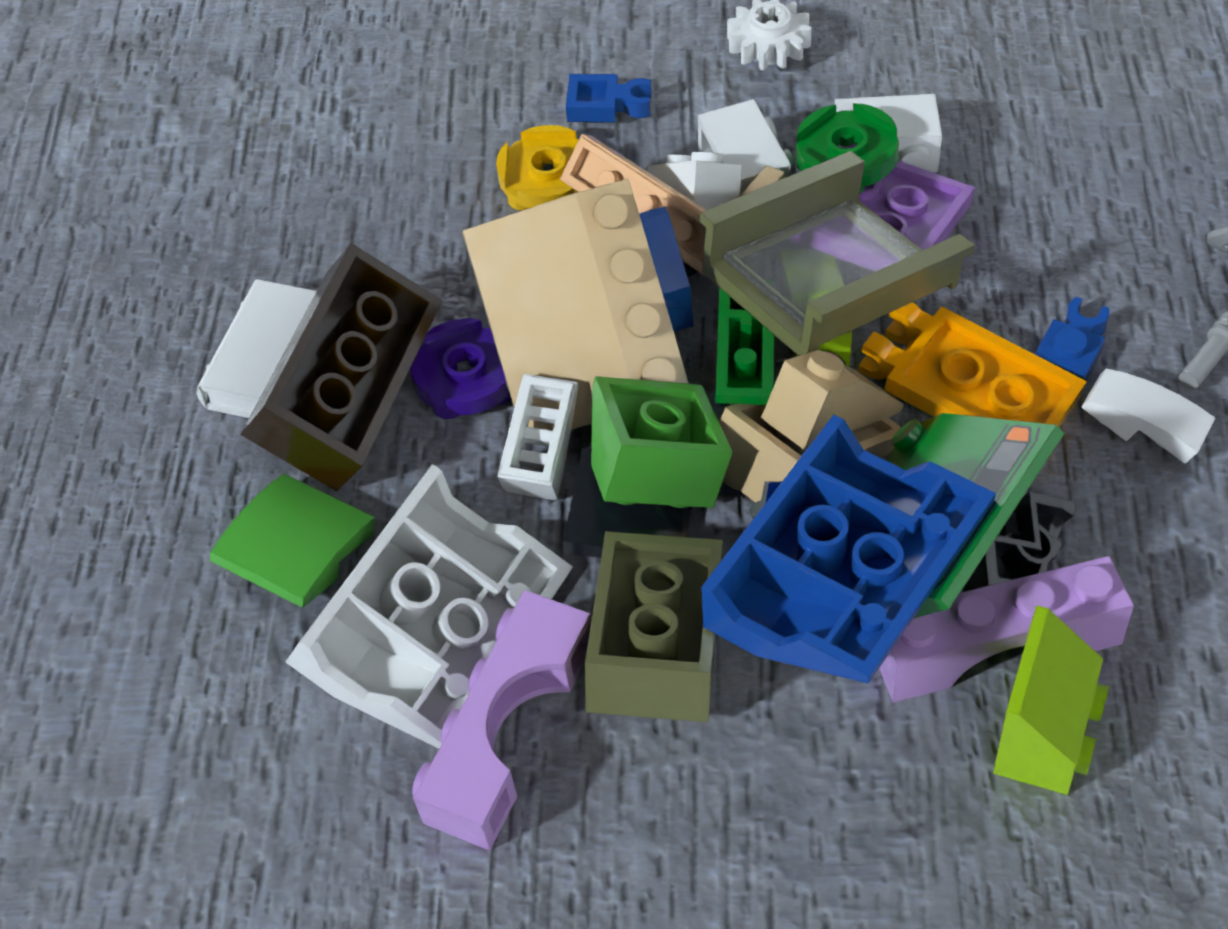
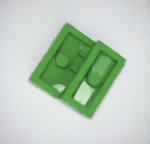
[210,473,375,608]

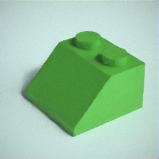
[591,376,733,508]

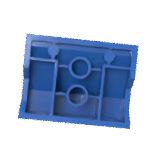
[701,414,996,684]

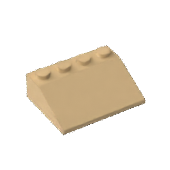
[462,178,689,431]

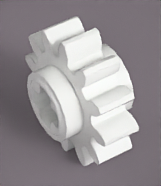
[727,0,812,70]

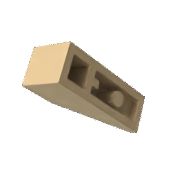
[761,350,904,450]

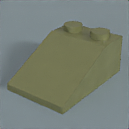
[585,531,723,722]

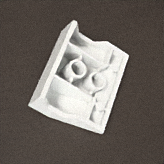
[286,464,573,749]

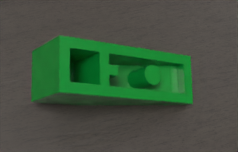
[715,281,774,405]

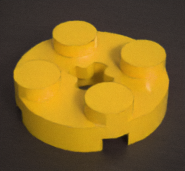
[496,125,579,211]

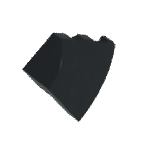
[963,491,1076,592]

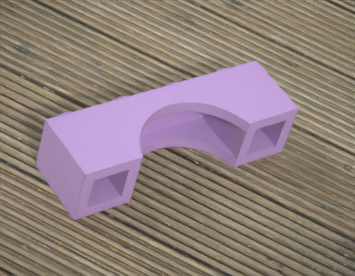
[879,556,1134,702]
[412,590,591,851]

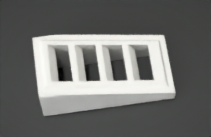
[497,374,579,500]

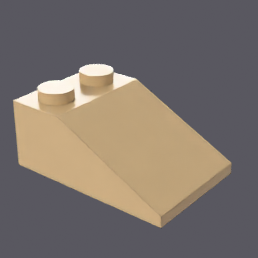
[719,404,902,503]

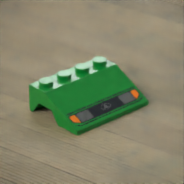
[884,413,1065,619]

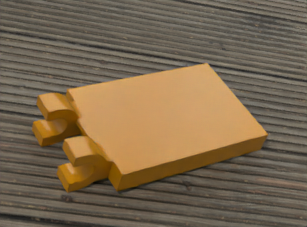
[858,302,1087,427]

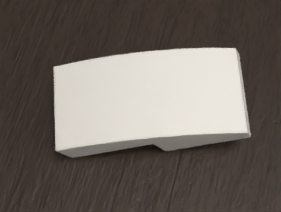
[1081,368,1215,464]

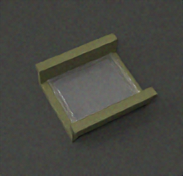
[699,151,975,356]

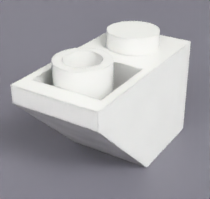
[647,152,742,210]

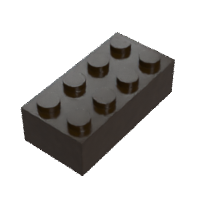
[240,243,443,491]

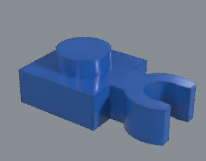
[566,74,652,122]
[1035,297,1110,381]

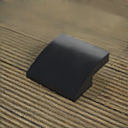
[563,448,692,558]

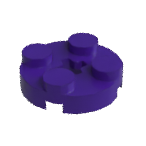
[410,318,511,419]

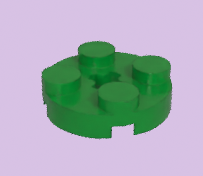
[796,103,899,194]

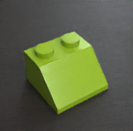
[993,605,1109,795]

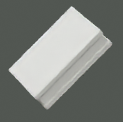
[196,279,316,418]

